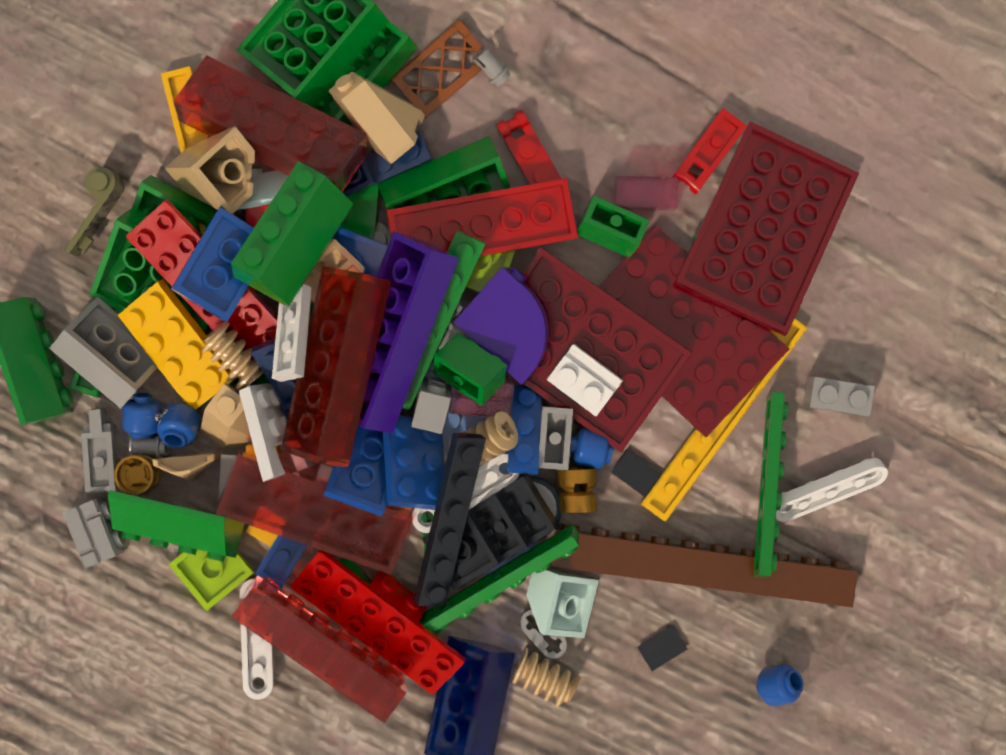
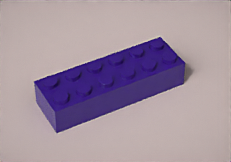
[329,231,459,433]

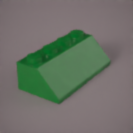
[377,136,511,210]
[231,161,354,308]
[0,297,74,425]
[108,490,245,562]

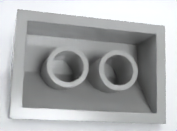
[49,297,158,409]

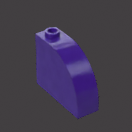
[453,267,549,385]

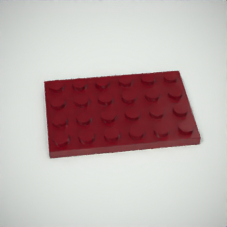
[674,121,859,336]
[598,226,790,438]
[478,247,692,453]

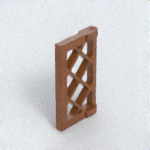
[391,19,483,119]

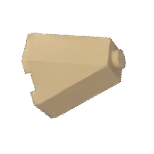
[329,72,425,164]
[165,126,255,214]
[200,383,253,449]

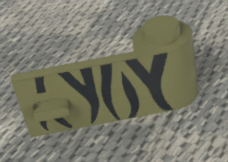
[64,167,124,256]

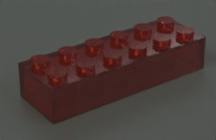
[173,55,368,192]
[280,266,391,468]
[216,450,414,575]
[231,575,407,723]

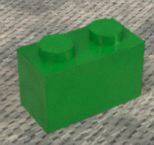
[577,195,649,257]
[433,333,507,406]

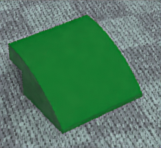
[236,0,418,139]
[89,175,217,335]

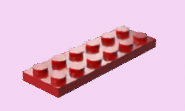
[386,178,578,257]

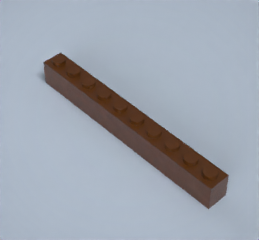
[550,523,858,608]

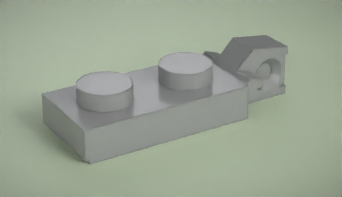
[81,408,118,493]

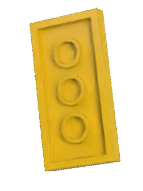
[118,279,236,410]

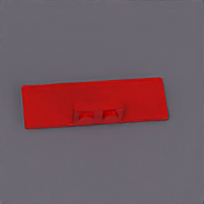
[126,200,278,360]
[290,549,466,694]

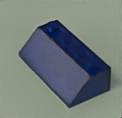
[424,636,515,755]

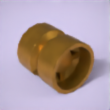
[114,454,163,495]
[557,467,597,513]

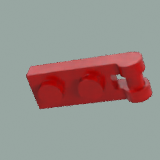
[672,108,747,195]
[495,109,562,185]

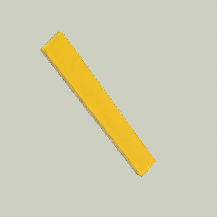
[640,318,808,522]

